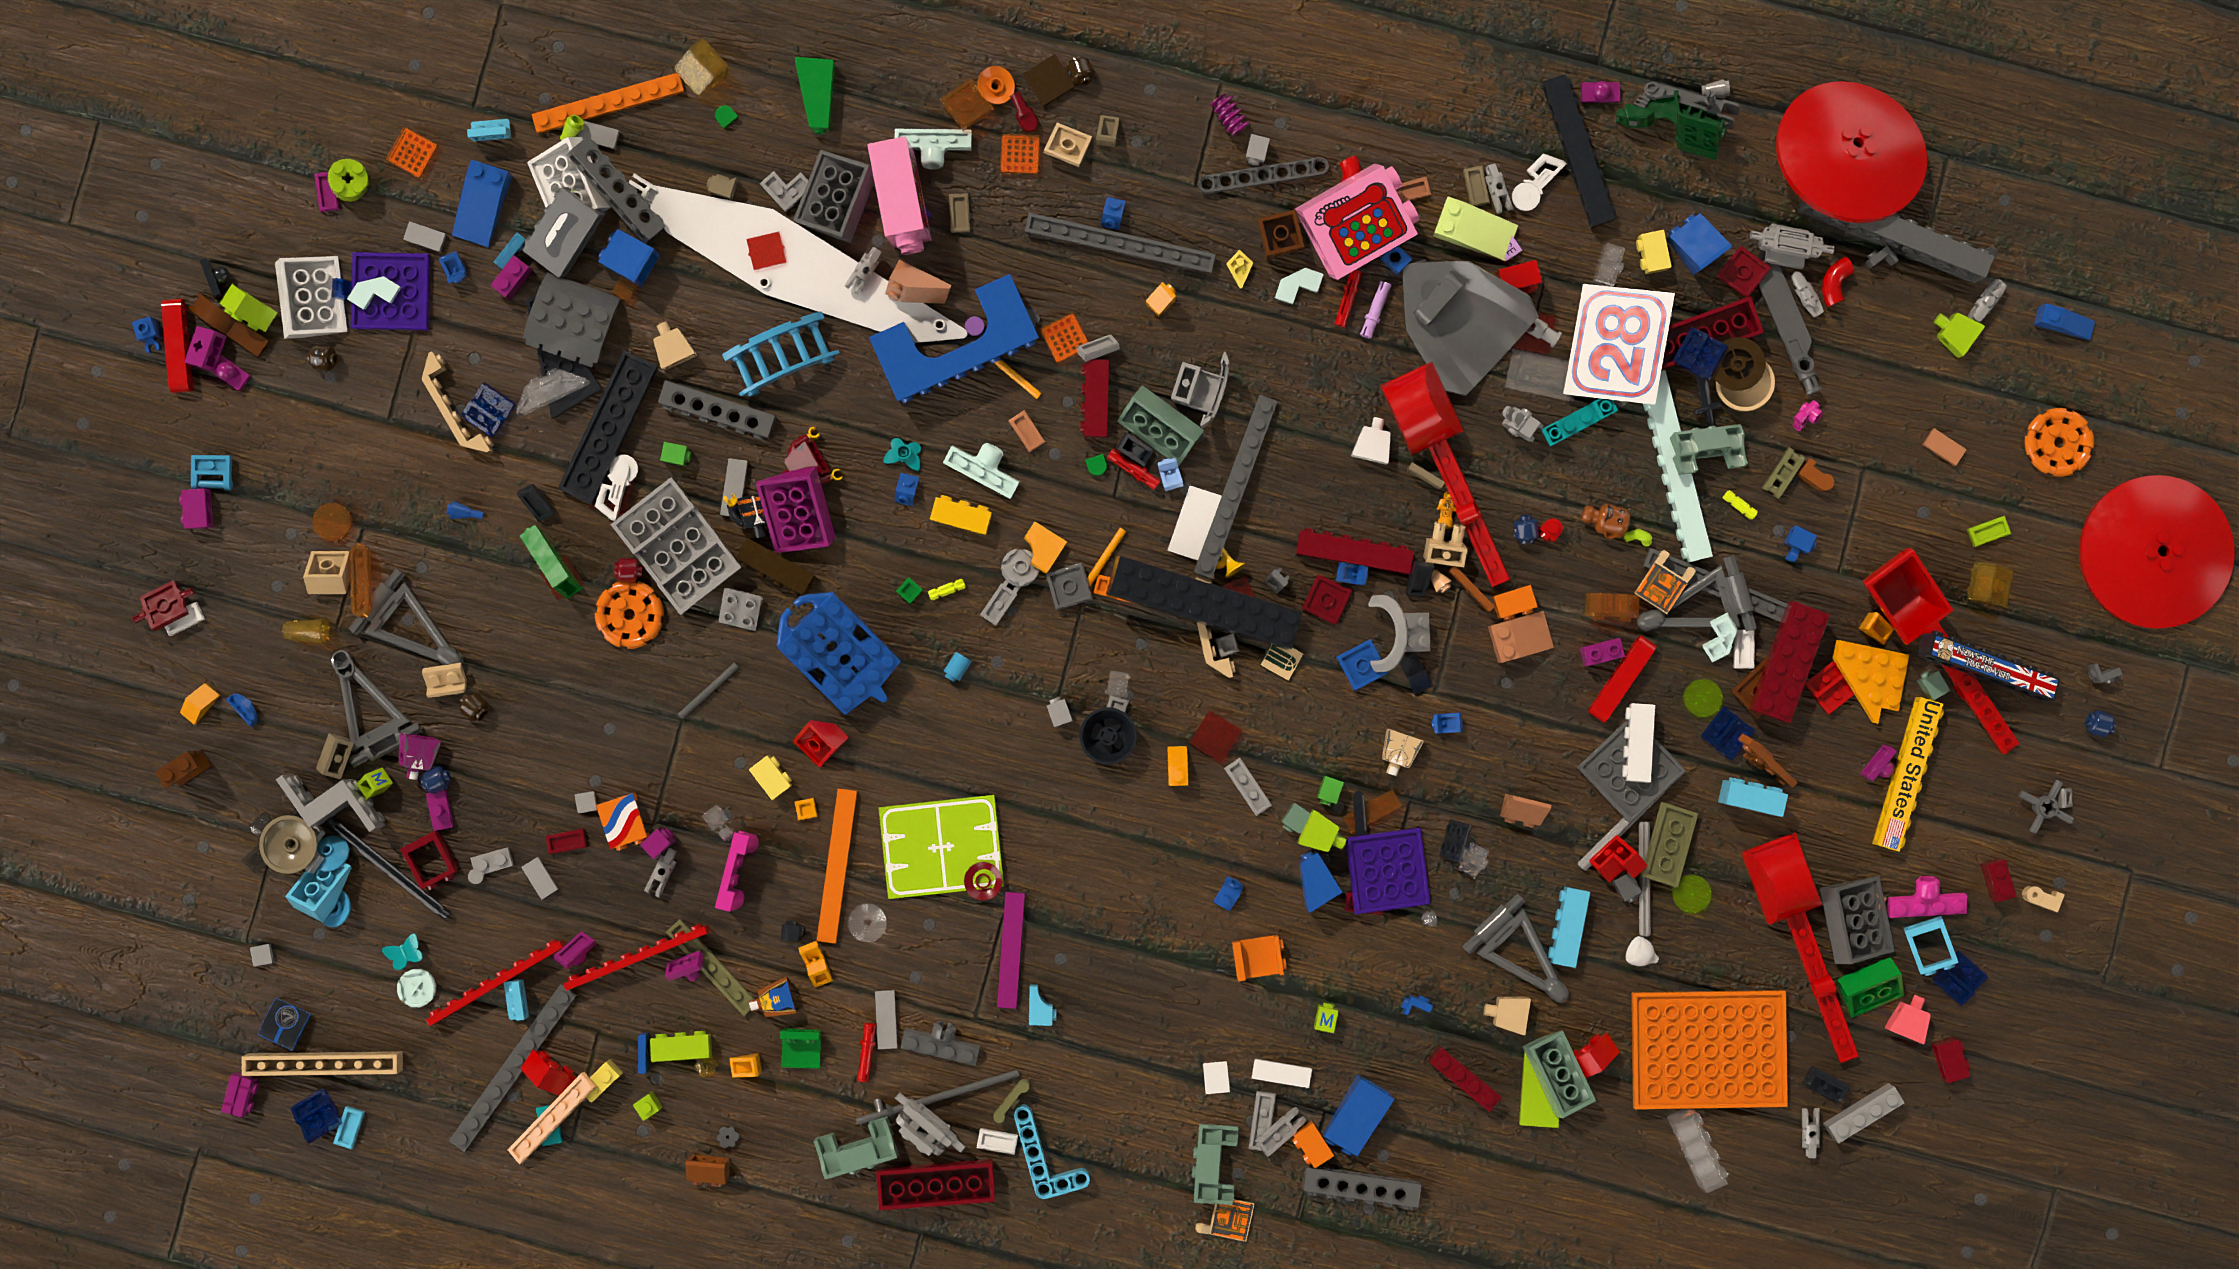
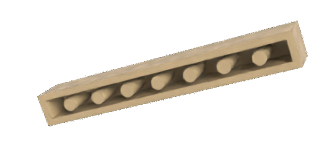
[242,1051,403,1076]

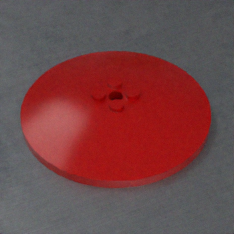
[1776,81,1927,223]
[2079,475,2235,629]

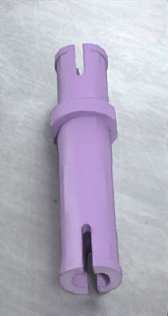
[1360,281,1392,339]

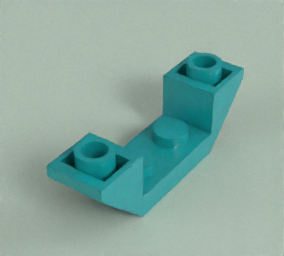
[1541,398,1618,446]

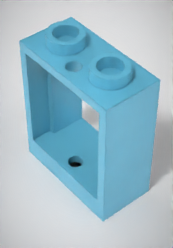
[1903,916,1959,976]

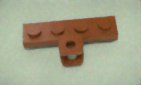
[1738,733,1797,788]

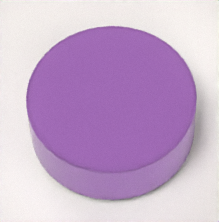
[965,316,984,336]

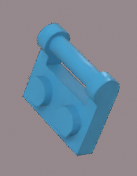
[191,455,233,490]

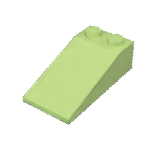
[1433,197,1518,262]

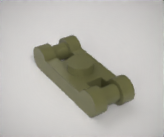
[1762,447,1806,499]
[993,1079,1030,1123]

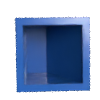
[1666,213,1732,276]
[598,229,660,287]
[1299,850,1342,913]

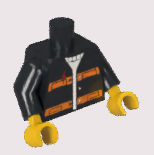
[723,493,767,538]

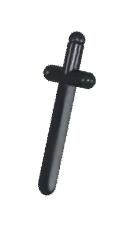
[1693,356,1722,427]
[1353,791,1367,836]

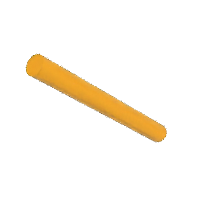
[994,360,1042,399]
[1087,528,1126,586]

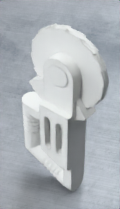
[1512,154,1567,211]
[595,455,638,521]

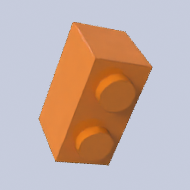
[1491,585,1537,621]
[1292,1121,1334,1168]

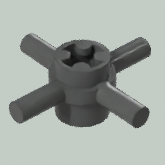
[2018,780,2074,834]

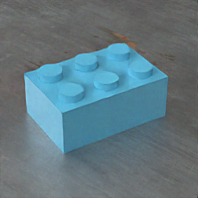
[1718,777,1788,817]

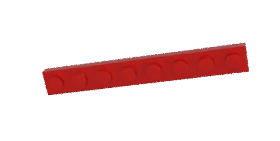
[563,923,711,991]
[426,939,566,1026]

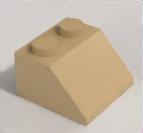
[303,551,350,594]

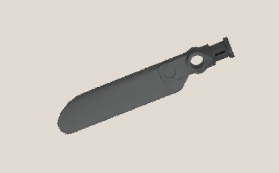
[1757,251,1822,396]

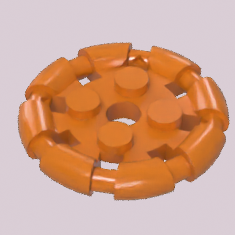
[2025,408,2094,477]
[595,581,664,649]

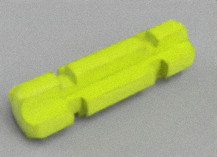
[1723,490,1758,520]
[928,579,966,600]

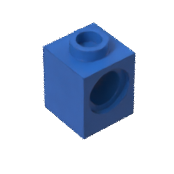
[1380,246,1412,275]

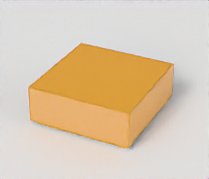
[795,798,818,820]

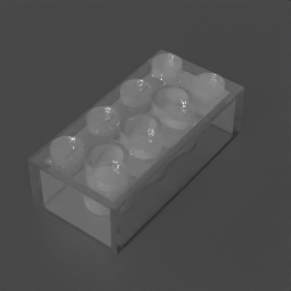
[1666,1108,1728,1193]

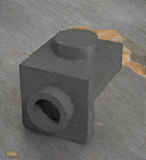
[1864,246,1899,269]
[2088,663,2123,684]

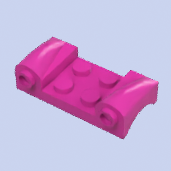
[715,830,759,912]

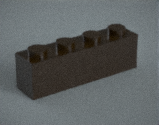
[736,538,816,597]

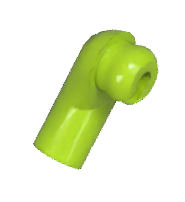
[1624,529,1652,546]

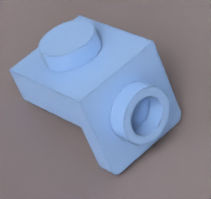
[1158,458,1183,491]

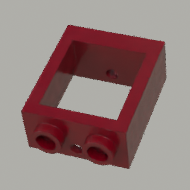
[400,830,460,891]

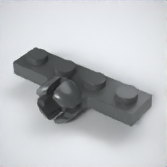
[901,1021,980,1066]

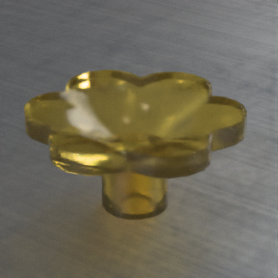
[694,1055,718,1078]

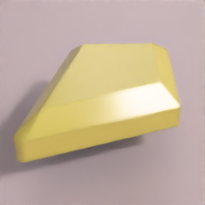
[1226,250,1253,289]

